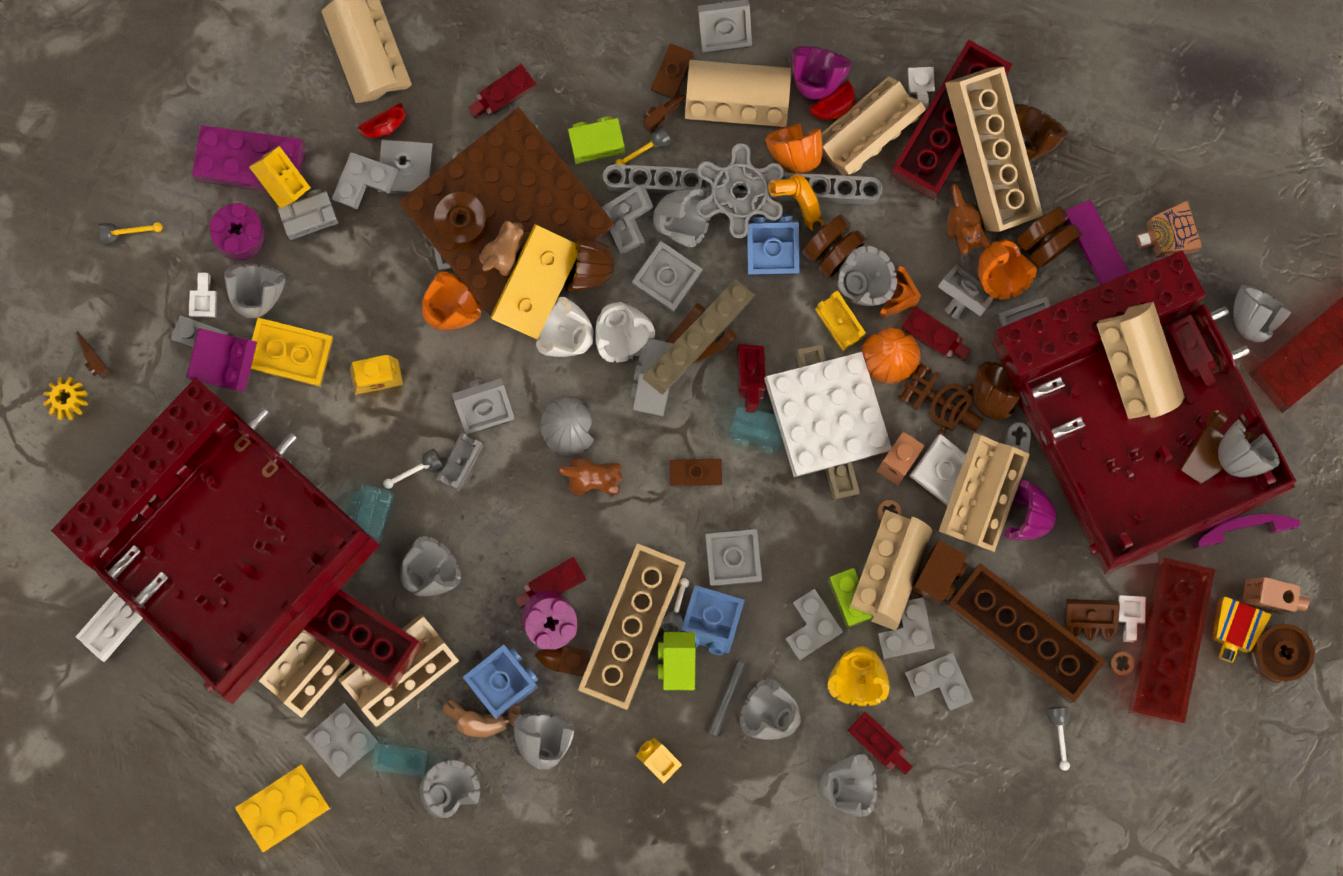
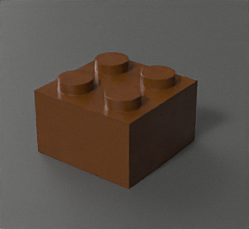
[911,540,968,606]

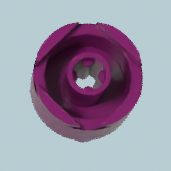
[209,203,264,261]
[521,591,577,649]

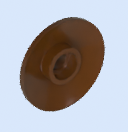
[434,192,486,243]

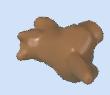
[479,221,530,276]

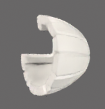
[536,297,594,357]
[595,302,655,362]

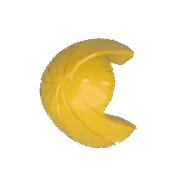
[827,646,890,706]

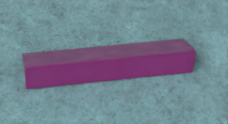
[1065,200,1129,285]

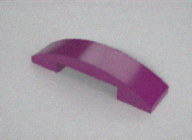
[1194,514,1301,549]

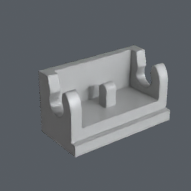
[436,433,484,492]

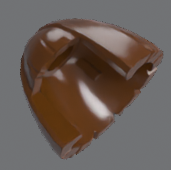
[1014,104,1067,160]
[565,237,615,292]
[973,362,1020,421]

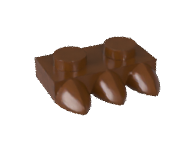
[1064,599,1120,642]

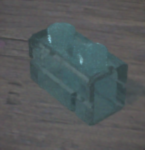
[729,405,782,454]
[349,484,395,544]
[371,743,430,777]

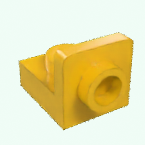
[636,738,682,783]

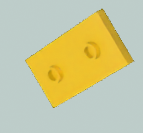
[490,224,577,340]

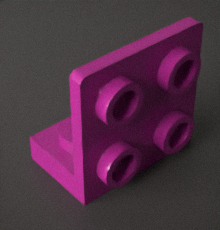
[186,328,257,392]

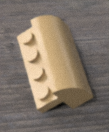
[321,0,412,103]
[685,60,791,127]
[821,77,926,176]
[1097,302,1184,419]
[939,433,1030,552]
[850,510,933,631]
[338,614,459,727]
[257,631,350,718]

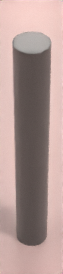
[708,660,746,737]

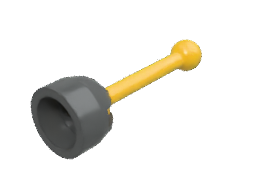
[615,126,672,165]
[99,222,163,244]

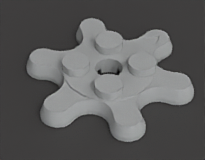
[696,143,784,238]

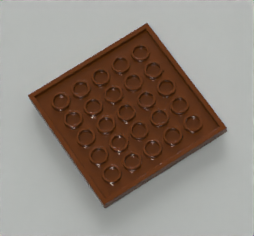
[398,107,615,321]

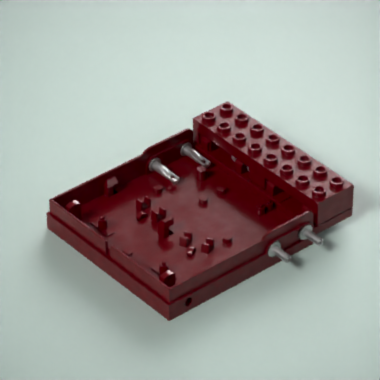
[991,250,1296,575]
[51,377,380,705]

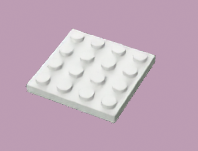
[764,352,892,477]

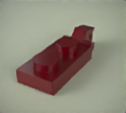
[468,63,536,119]
[901,306,971,361]
[1168,315,1218,387]
[737,344,766,413]
[515,557,587,609]
[847,712,913,775]

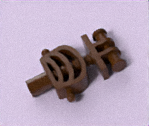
[898,363,984,436]

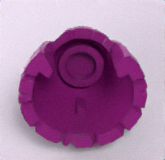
[792,46,852,100]
[1004,480,1057,541]

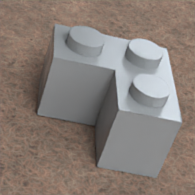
[630,338,673,416]

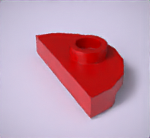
[809,80,855,120]
[357,103,406,138]

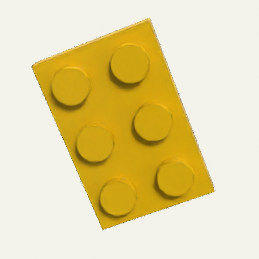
[251,318,334,387]
[235,764,331,852]

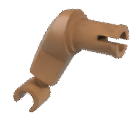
[443,699,523,738]

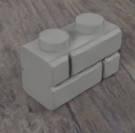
[278,189,338,240]

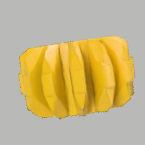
[43,377,88,421]

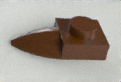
[643,95,686,134]
[76,331,112,379]
[535,646,589,676]

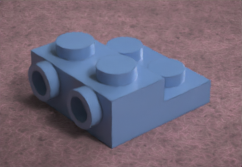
[747,214,799,274]
[681,585,745,655]
[463,645,538,719]

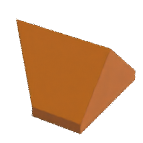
[879,266,921,319]

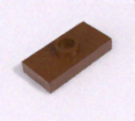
[651,43,694,99]
[670,459,722,487]

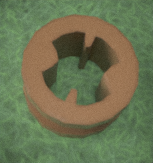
[877,500,901,521]
[1109,652,1134,676]

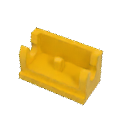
[249,146,311,209]
[815,290,866,352]

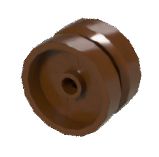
[1016,206,1083,269]
[802,214,867,279]
[1249,624,1315,683]

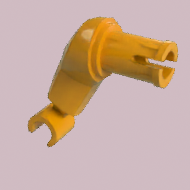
[769,174,824,232]

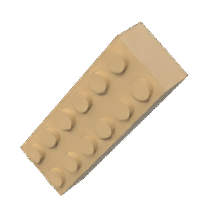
[945,67,1043,232]
[578,543,686,711]

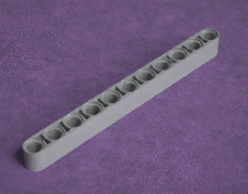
[603,164,883,205]

